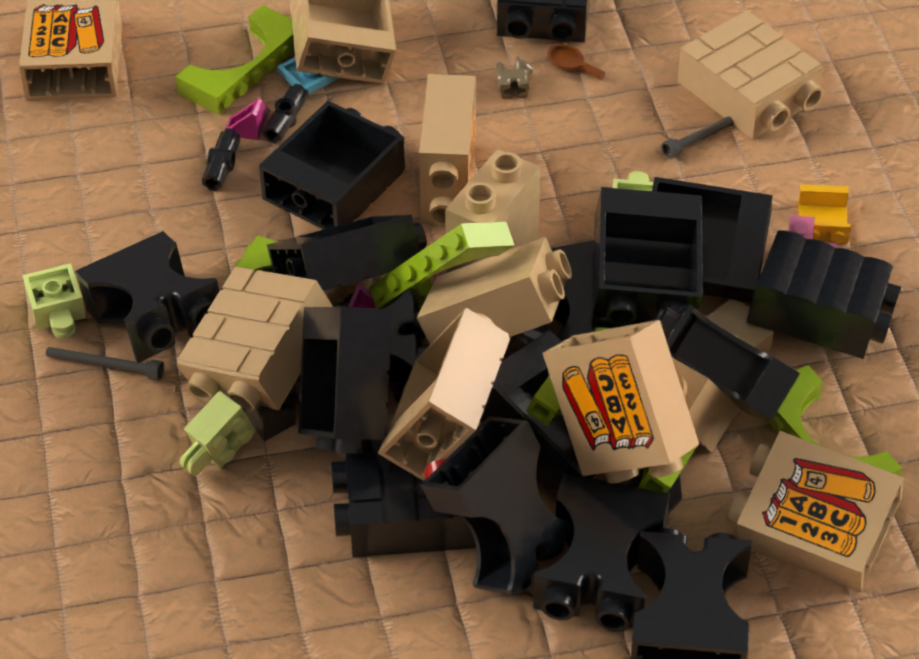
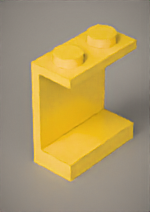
[798,184,851,244]

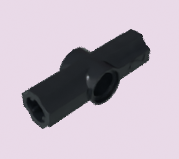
[262,83,309,143]
[202,128,240,191]

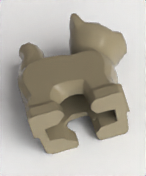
[496,56,533,99]

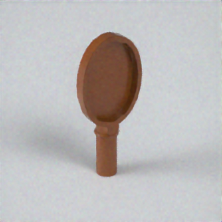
[548,44,605,80]

